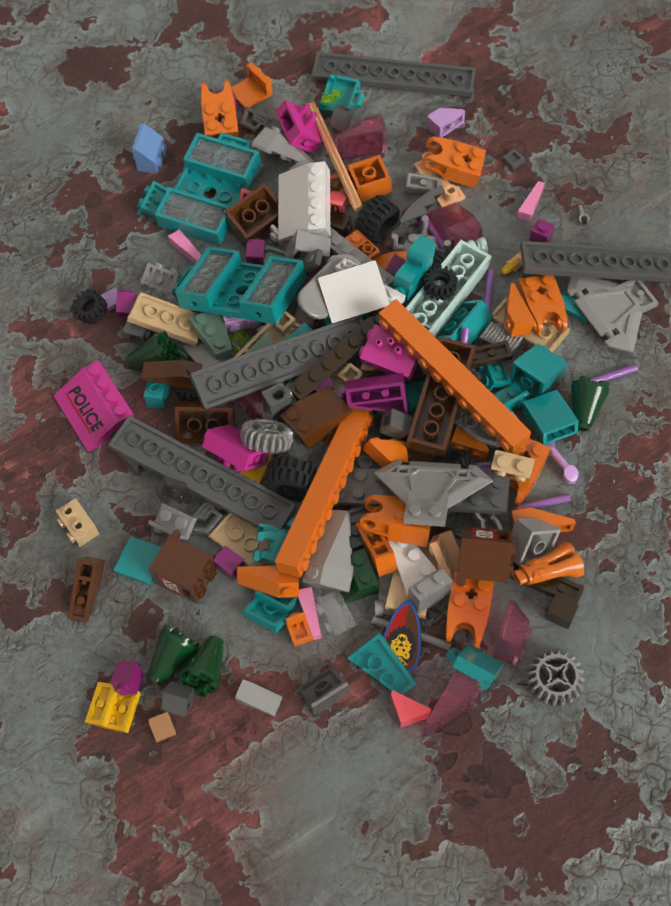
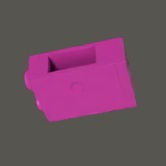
[275,100,324,154]
[359,324,419,382]
[202,424,270,473]

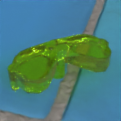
[321,89,342,105]

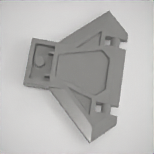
[567,276,659,353]
[374,460,493,527]

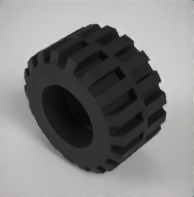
[355,195,400,244]
[265,457,317,500]

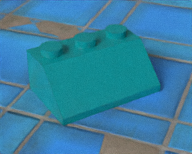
[435,300,494,345]

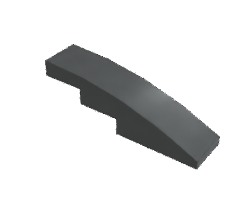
[392,185,445,231]

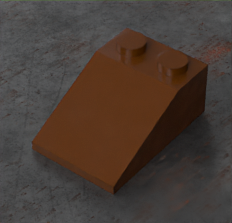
[280,386,353,449]

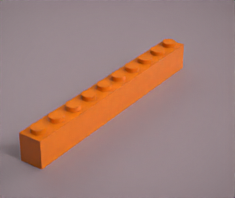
[379,299,531,454]
[275,408,375,578]

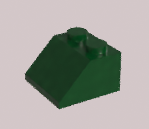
[336,548,379,605]

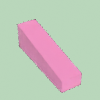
[517,181,545,222]
[168,229,201,264]
[298,587,321,640]

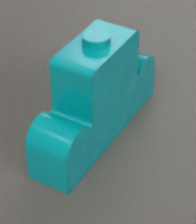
[393,234,436,305]

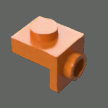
[285,612,314,647]

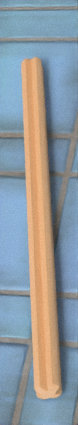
[308,102,363,212]

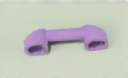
[540,442,579,484]

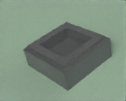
[501,149,526,171]

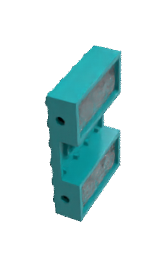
[154,132,261,246]
[172,246,307,325]

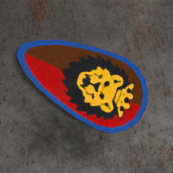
[383,600,421,672]

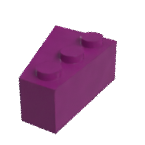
[345,373,409,415]

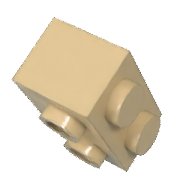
[491,450,535,482]
[56,498,100,547]

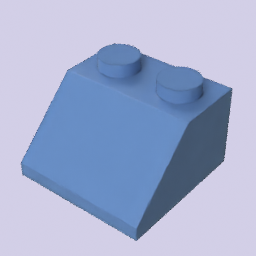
[132,123,167,174]

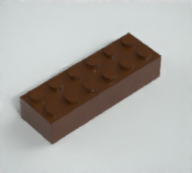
[407,337,476,458]

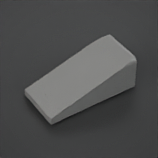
[404,172,441,194]
[235,679,283,717]

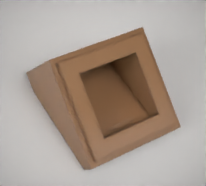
[148,712,177,743]

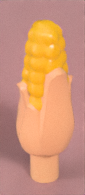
[501,252,523,275]

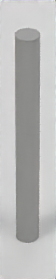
[371,616,452,650]

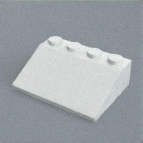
[278,162,331,241]

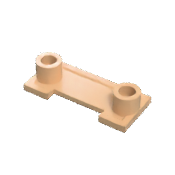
[414,152,465,209]

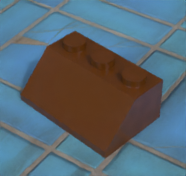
[224,183,278,246]
[175,401,235,444]

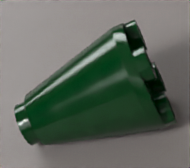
[125,331,178,370]
[571,376,610,432]
[147,624,200,686]
[178,635,224,697]

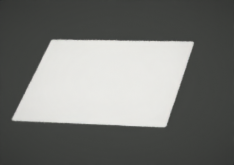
[318,260,390,323]

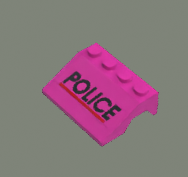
[54,360,135,452]

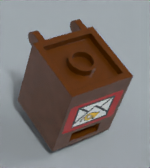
[457,526,516,586]
[149,530,217,604]

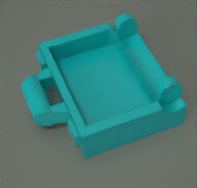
[318,74,365,116]
[446,644,504,690]

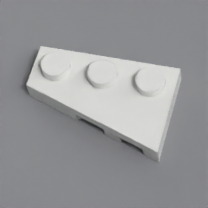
[388,541,437,598]

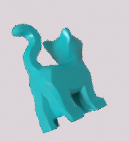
[252,523,289,566]

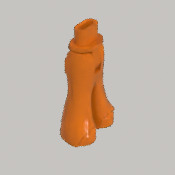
[513,542,584,585]

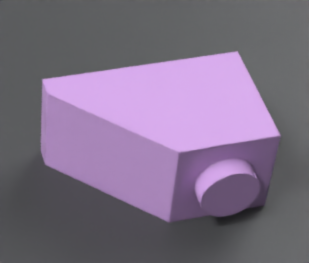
[426,108,465,138]

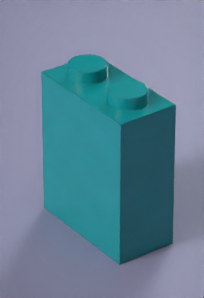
[523,390,579,445]

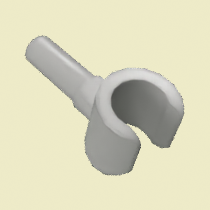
[577,205,589,225]

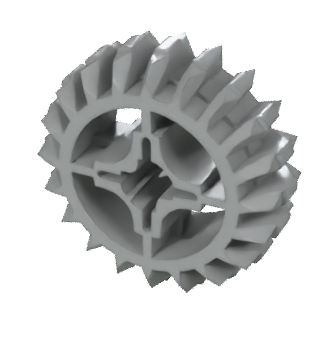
[240,418,293,454]
[527,649,585,706]

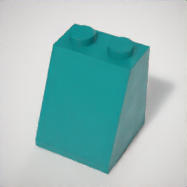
[510,343,568,398]

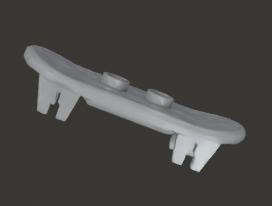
[297,254,361,320]

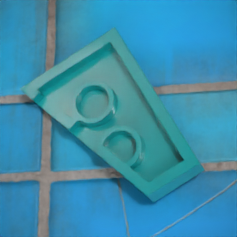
[347,633,418,695]

